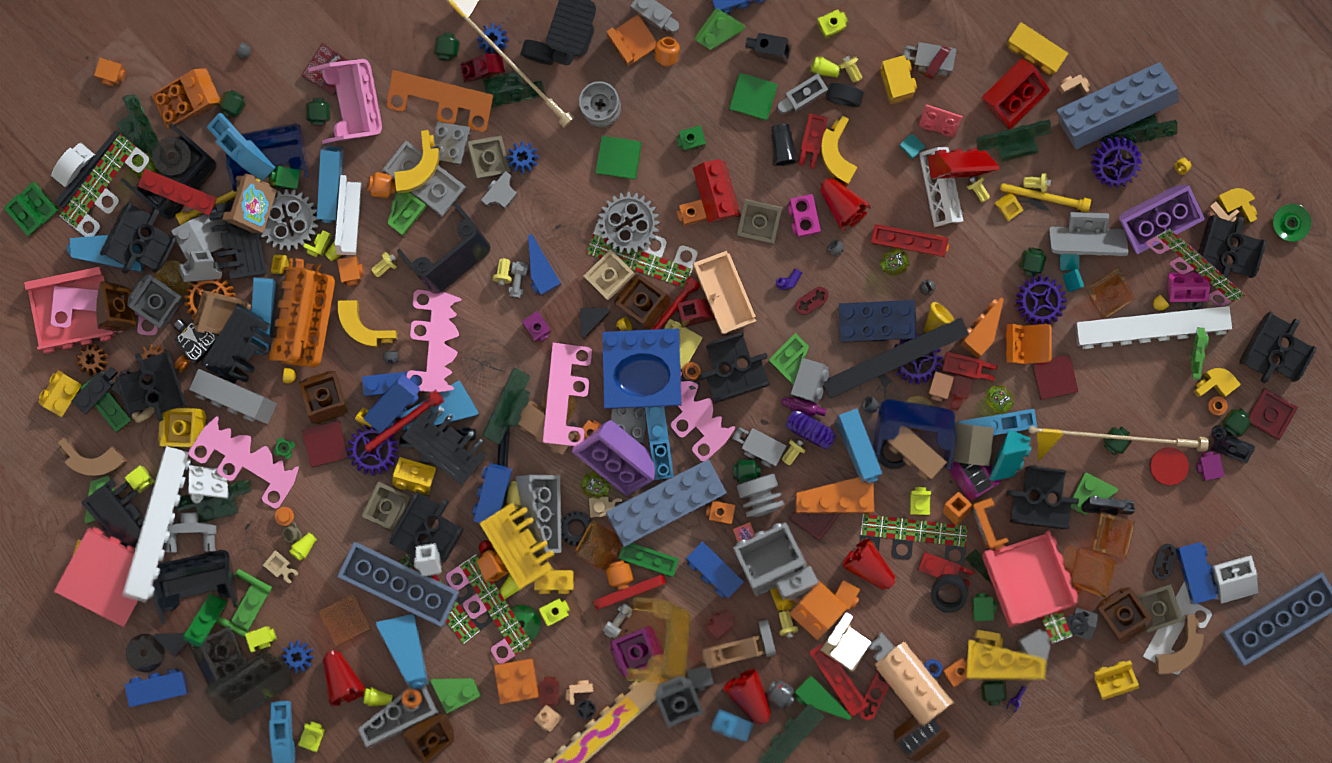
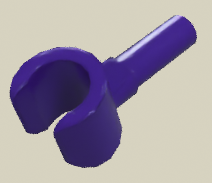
[1007,686,1026,713]

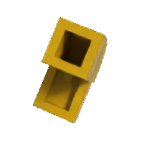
[1216,188,1257,225]
[1193,368,1241,397]

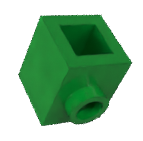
[676,125,706,152]
[268,166,300,190]
[972,593,997,621]

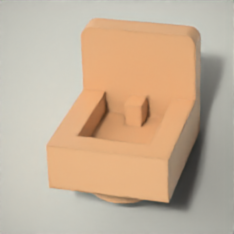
[1058,74,1090,95]
[1207,202,1239,222]
[566,680,593,705]
[534,705,562,732]

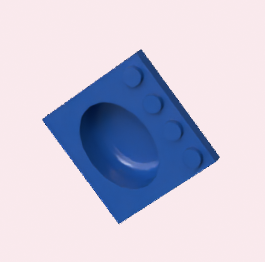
[602,328,682,409]

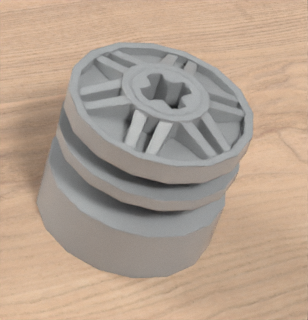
[579,81,621,127]
[736,474,785,517]

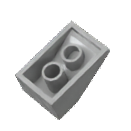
[171,209,228,261]

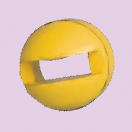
[1174,158,1191,175]
[1153,294,1170,311]
[616,317,633,331]
[282,368,296,384]

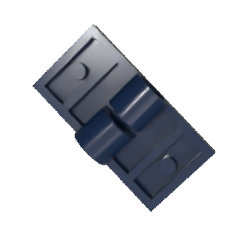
[839,300,916,342]

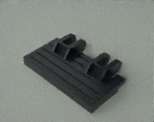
[209,202,267,279]
[201,304,272,384]
[402,407,486,485]
[81,478,145,548]

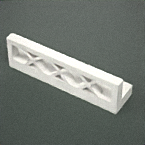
[919,147,963,227]
[335,175,361,255]

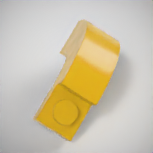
[821,116,857,186]
[394,130,440,193]
[338,300,397,348]

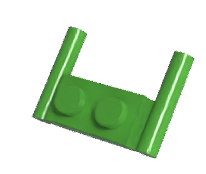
[216,569,272,638]

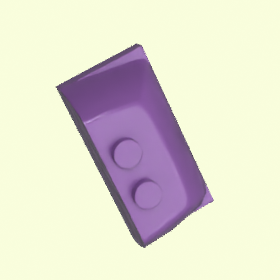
[1119,185,1205,254]
[572,420,655,496]

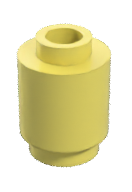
[506,481,522,509]

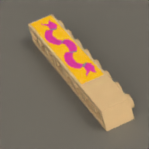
[544,667,668,763]

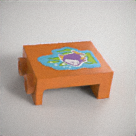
[971,498,1008,551]

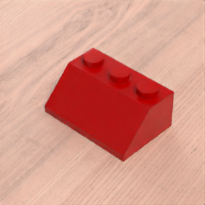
[981,58,1050,130]
[928,148,1000,179]
[692,159,741,223]

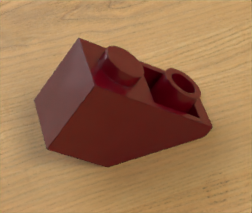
[460,54,505,82]
[677,299,715,328]

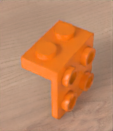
[1006,324,1052,364]

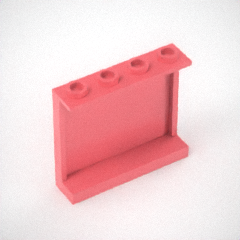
[24,267,116,354]
[54,527,158,627]
[982,530,1078,628]

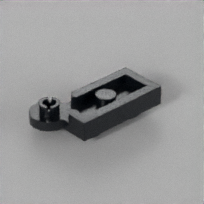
[1211,425,1255,464]

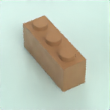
[515,400,578,455]
[886,424,946,480]

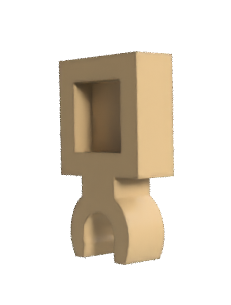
[589,497,622,518]
[263,550,299,583]

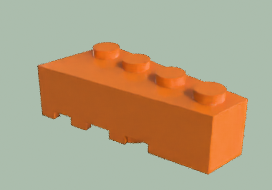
[795,477,874,514]

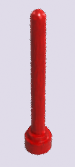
[652,276,701,330]
[365,389,445,452]

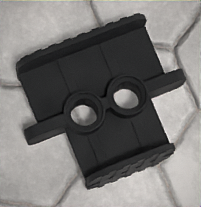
[546,0,596,65]
[100,201,176,274]
[1194,215,1266,278]
[1239,311,1317,384]
[699,333,770,403]
[115,349,187,422]
[1006,466,1079,530]
[389,492,463,564]

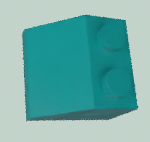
[989,429,1032,481]

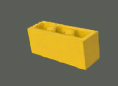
[1006,22,1068,75]

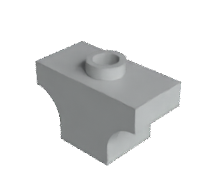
[481,171,518,210]
[179,250,222,282]
[775,566,819,601]

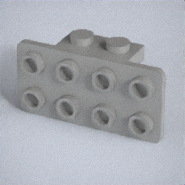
[1049,212,1128,256]

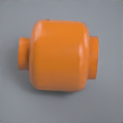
[654,37,680,67]
[367,172,396,199]
[606,561,633,590]

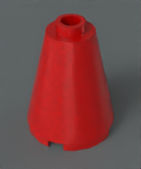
[820,178,871,231]
[842,538,896,590]
[323,650,366,706]
[723,669,771,725]

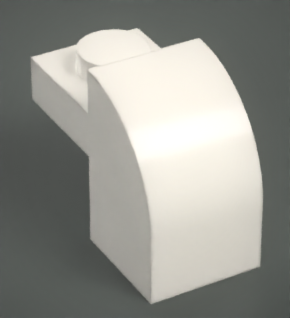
[51,143,95,187]

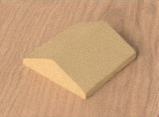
[584,249,635,300]

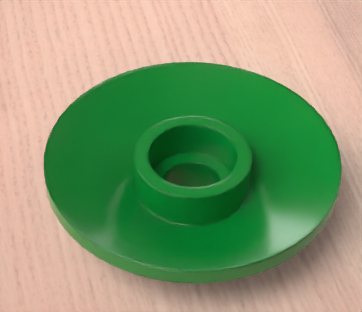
[1273,204,1311,242]
[510,605,541,641]

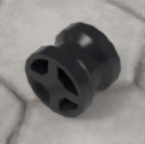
[577,700,596,719]

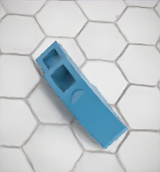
[207,113,275,181]
[645,407,674,480]
[957,409,1038,435]
[269,701,295,763]

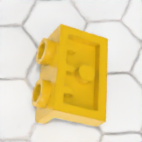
[392,457,436,495]

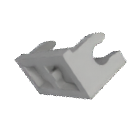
[868,633,895,662]

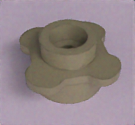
[282,522,302,544]

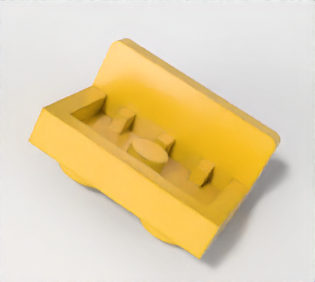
[38,370,82,417]
[534,570,574,594]
[1094,661,1139,700]

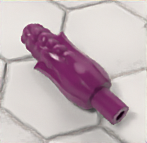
[781,397,827,417]

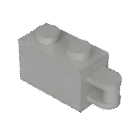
[630,0,679,34]
[902,42,956,76]
[778,74,828,114]
[732,427,786,468]

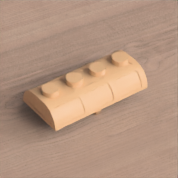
[692,251,756,335]
[875,642,954,726]

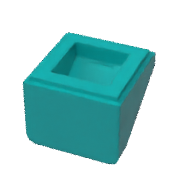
[899,133,926,160]
[1059,254,1079,271]
[1062,269,1084,293]

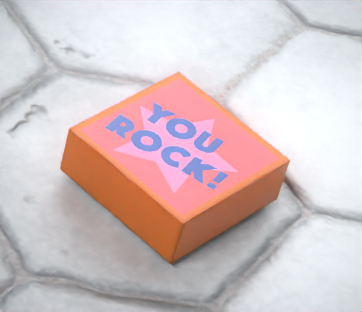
[732,522,755,543]

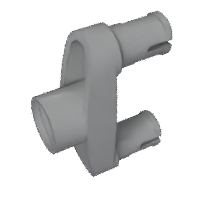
[165,512,217,552]

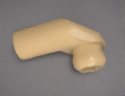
[131,407,155,423]

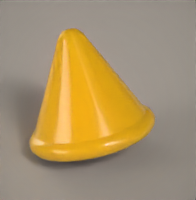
[923,302,955,333]

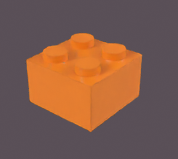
[494,659,540,704]

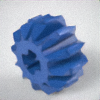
[476,23,509,54]
[506,141,539,174]
[281,640,314,674]

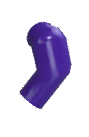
[776,268,802,290]

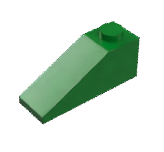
[794,675,852,720]

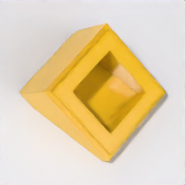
[995,193,1024,222]

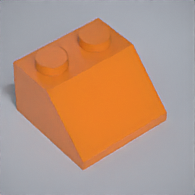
[789,581,848,640]

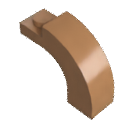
[58,438,127,476]
[1155,615,1204,674]
[703,635,766,669]

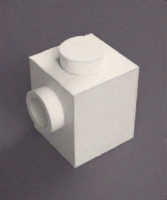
[414,544,441,576]

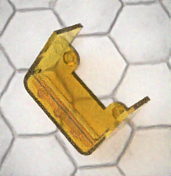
[627,597,690,683]

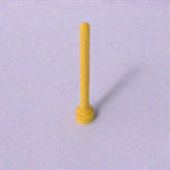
[175,178,261,225]
[1000,184,1091,213]

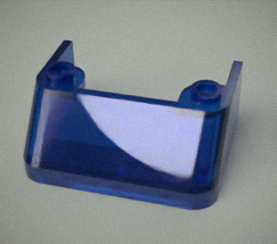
[226,124,309,192]
[872,399,956,470]

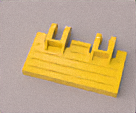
[480,503,554,589]

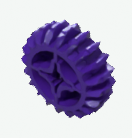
[1090,137,1142,188]
[1015,275,1067,325]
[894,333,943,385]
[786,411,836,449]
[347,425,399,476]

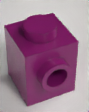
[522,311,551,342]
[1196,451,1224,481]

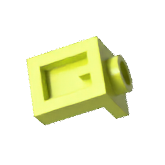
[303,230,332,257]
[910,487,931,515]
[298,721,325,752]

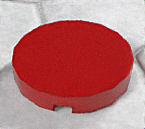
[1150,447,1189,486]

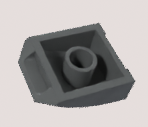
[127,274,184,329]
[655,676,704,728]

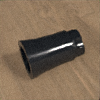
[771,123,799,166]

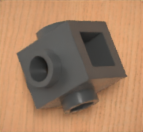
[1069,608,1098,640]

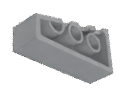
[189,369,277,424]
[515,475,561,553]
[358,685,439,749]

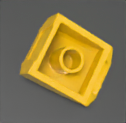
[158,408,207,448]

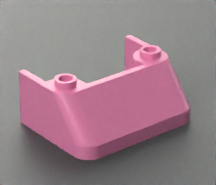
[308,59,382,144]

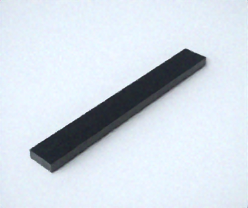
[824,317,970,398]

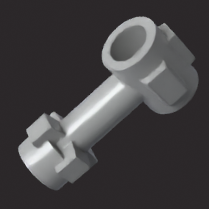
[508,261,528,298]
[602,603,633,639]

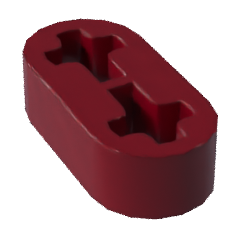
[924,44,951,79]
[795,287,828,315]

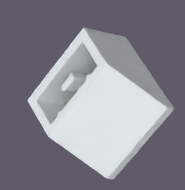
[1211,556,1258,604]

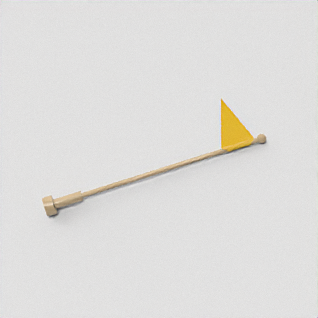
[446,0,575,128]
[1029,426,1208,462]

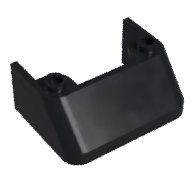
[120,123,216,219]
[397,202,491,294]
[153,550,238,624]

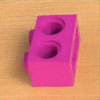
[787,194,821,238]
[1167,272,1210,302]

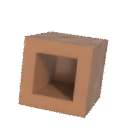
[927,372,954,402]

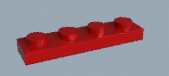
[138,169,217,216]
[871,224,949,257]
[809,642,868,717]

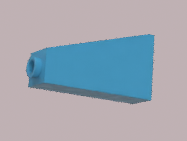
[317,146,344,223]
[67,235,144,273]
[252,278,278,355]
[401,380,480,431]
[834,409,882,484]
[376,614,429,689]
[711,709,754,742]

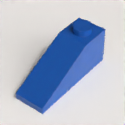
[528,234,561,296]

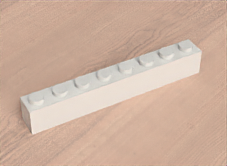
[1074,306,1232,350]
[122,446,191,602]

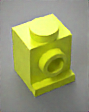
[817,9,848,39]
[125,466,155,493]
[539,598,570,626]
[245,626,277,652]

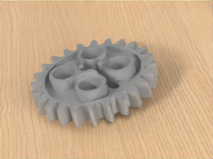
[261,189,319,252]
[598,192,660,254]

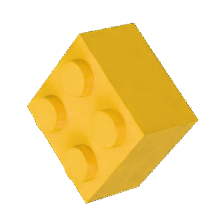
[880,55,917,104]

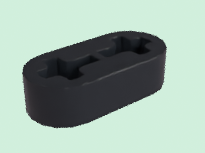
[1152,544,1177,580]

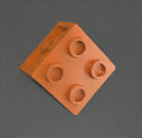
[606,15,657,67]

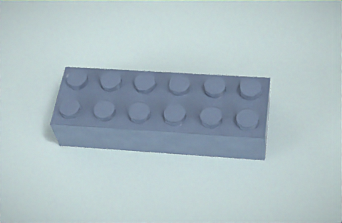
[1057,62,1179,150]
[605,459,727,547]
[337,542,460,627]
[1220,572,1332,666]

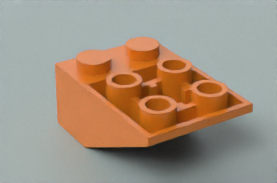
[151,68,220,129]
[960,297,1004,359]

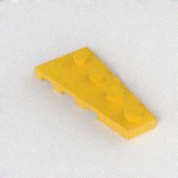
[967,640,1046,680]

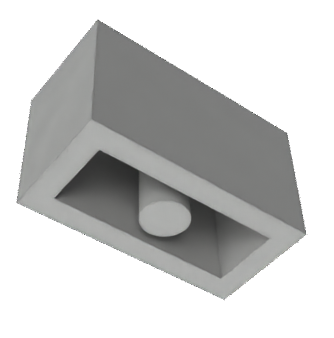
[791,358,829,404]

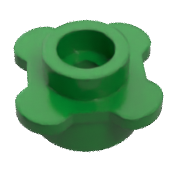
[273,438,295,459]

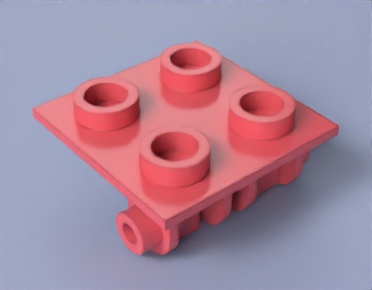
[918,104,963,137]

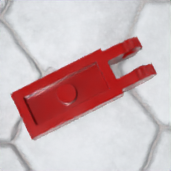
[799,113,828,169]
[941,352,998,382]
[918,552,975,587]

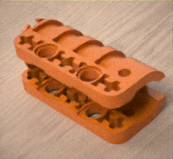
[268,258,335,368]

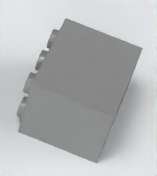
[733,523,807,597]

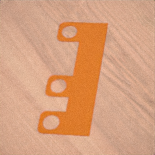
[387,70,493,132]

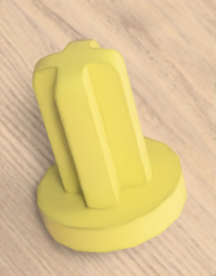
[839,56,862,83]
[1023,173,1051,192]
[966,176,990,202]
[372,252,397,277]
[492,258,512,286]
[782,439,806,465]
[779,611,799,638]

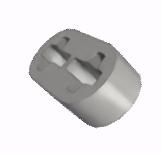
[758,619,776,657]

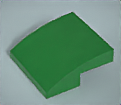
[728,73,778,121]
[596,136,642,180]
[4,182,59,236]

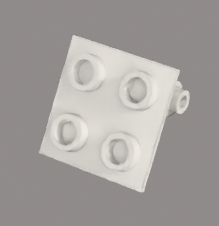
[189,465,228,503]

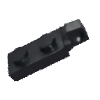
[71,367,118,415]
[1081,496,1135,516]

